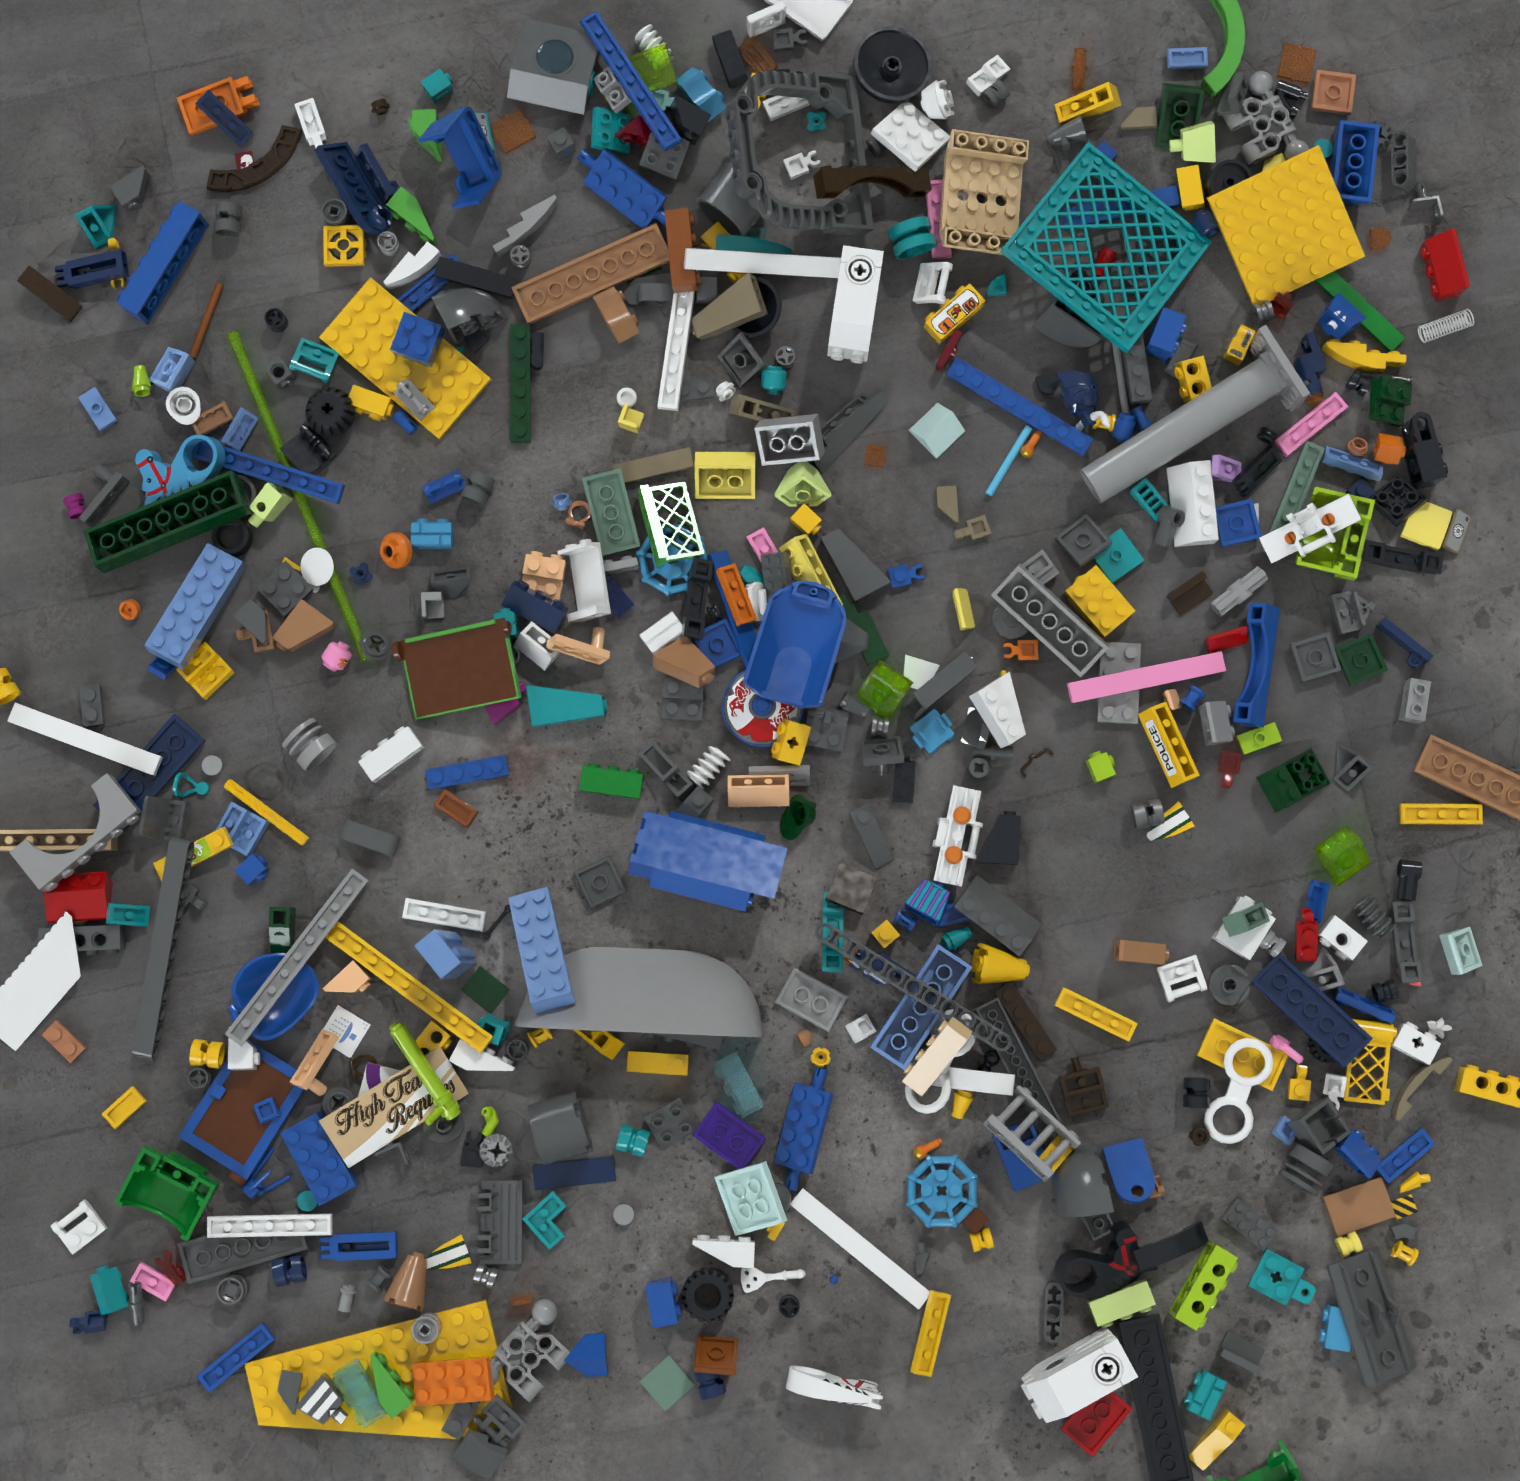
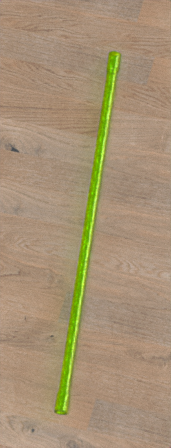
[227,331,371,662]

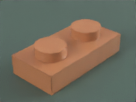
[42,1020,87,1063]

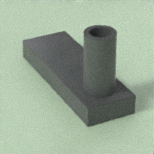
[79,463,130,527]

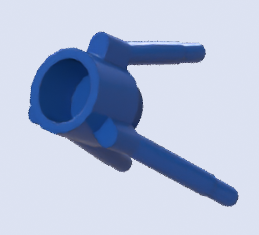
[242,1148,291,1199]

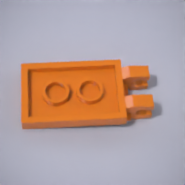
[177,76,260,136]

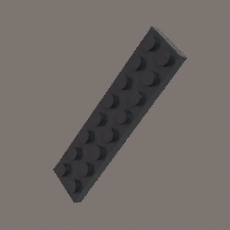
[1118,1313,1194,1481]

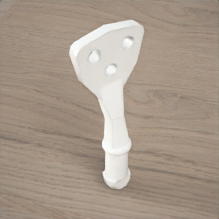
[741,1267,806,1293]

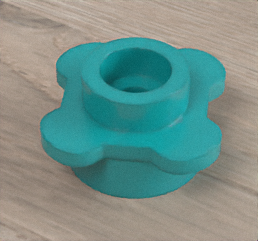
[807,111,826,132]

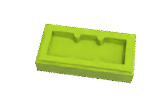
[1236,722,1282,755]

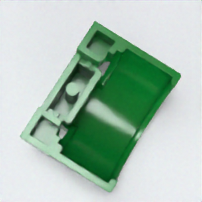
[115,1145,220,1241]

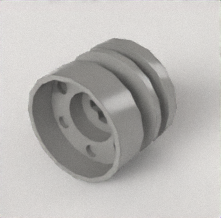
[282,718,338,772]

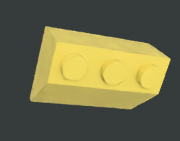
[695,452,755,499]

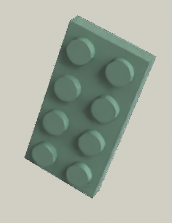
[582,468,641,556]

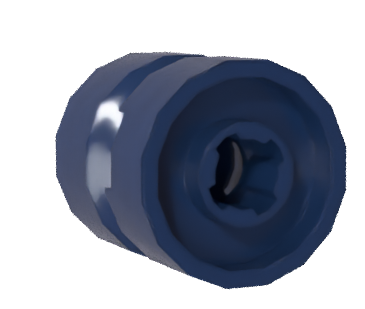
[272,1254,307,1287]
[693,1370,727,1400]

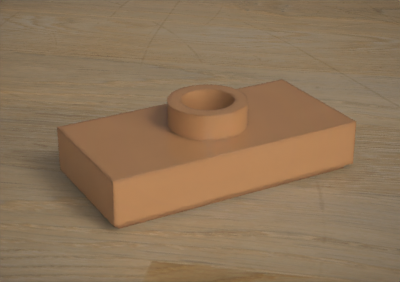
[191,401,234,436]

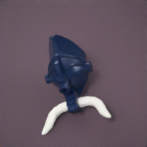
[1056,370,1110,431]

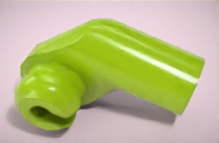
[481,1106,499,1137]

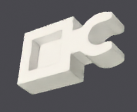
[783,150,821,180]
[1323,1072,1347,1110]

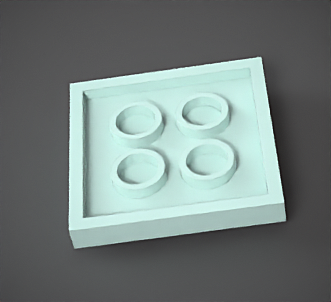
[714,1161,787,1236]

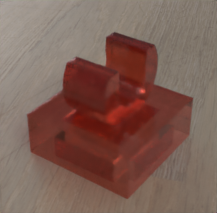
[1271,291,1295,319]

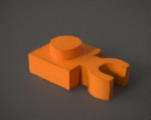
[1003,640,1039,661]

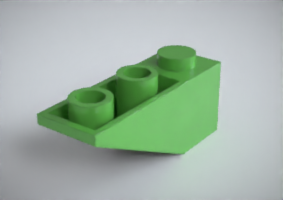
[386,187,437,246]
[370,1350,415,1419]

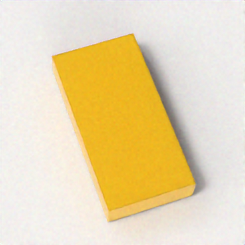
[102,1086,147,1129]

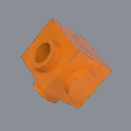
[1373,433,1406,465]

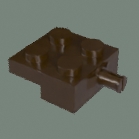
[1058,1056,1109,1117]

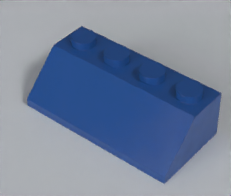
[1330,120,1380,207]

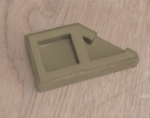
[1120,106,1157,130]
[936,486,959,523]

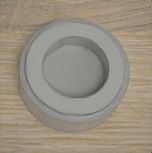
[202,755,224,776]
[613,1204,634,1225]

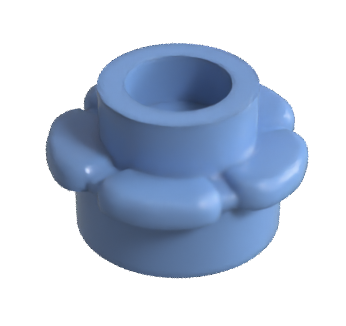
[552,493,572,510]

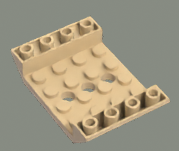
[939,129,1029,255]

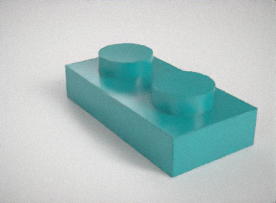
[106,903,150,927]

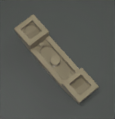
[1391,1056,1453,1121]

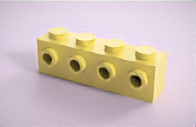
[779,534,843,605]

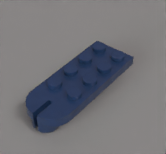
[314,142,393,235]

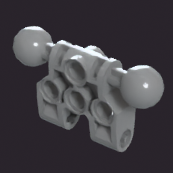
[1222,71,1309,166]
[490,1299,570,1403]

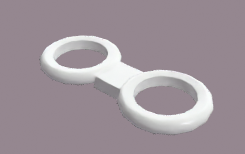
[905,1009,976,1114]
[1204,1038,1274,1144]

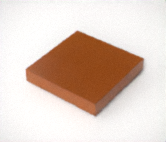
[694,1335,738,1376]

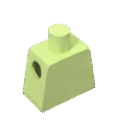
[1169,121,1216,163]
[248,482,294,528]

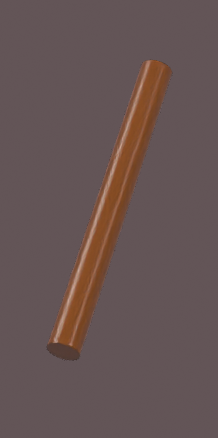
[189,283,224,359]

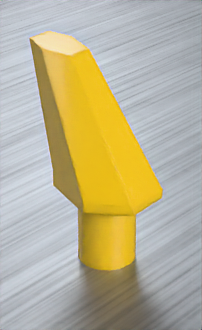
[1399,1171,1431,1193]

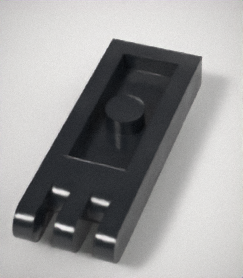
[1232,445,1282,497]

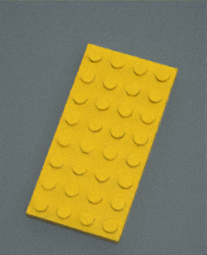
[319,277,492,440]

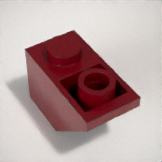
[614,115,651,147]

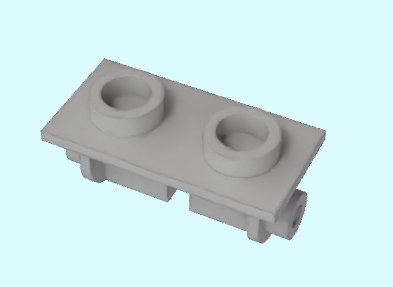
[394,379,435,421]

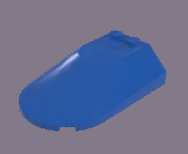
[743,581,846,709]

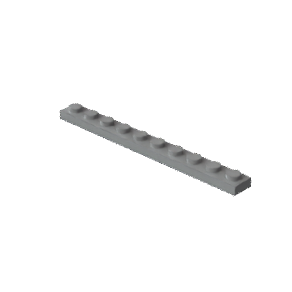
[225,869,369,1047]

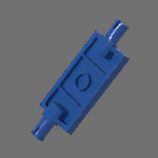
[577,149,668,229]
[774,1067,834,1191]

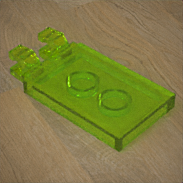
[597,43,678,102]

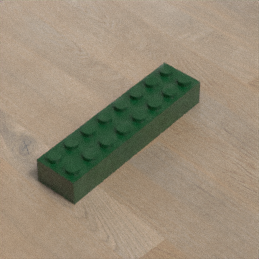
[84,470,252,573]

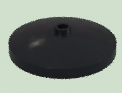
[853,26,932,104]

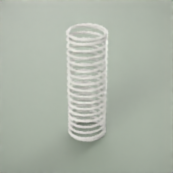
[1418,309,1474,343]

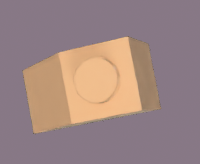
[322,960,372,992]

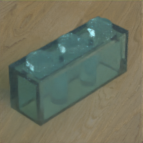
[713,1051,765,1118]
[332,1357,387,1429]

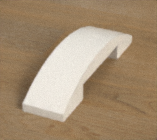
[932,1067,1015,1096]

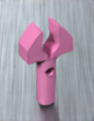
[1269,1034,1304,1064]

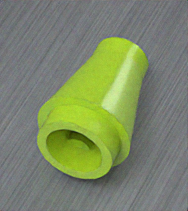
[132,365,152,397]

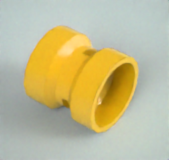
[969,1227,994,1252]

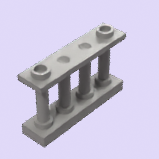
[983,1085,1081,1182]

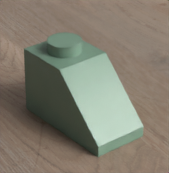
[1222,902,1270,937]

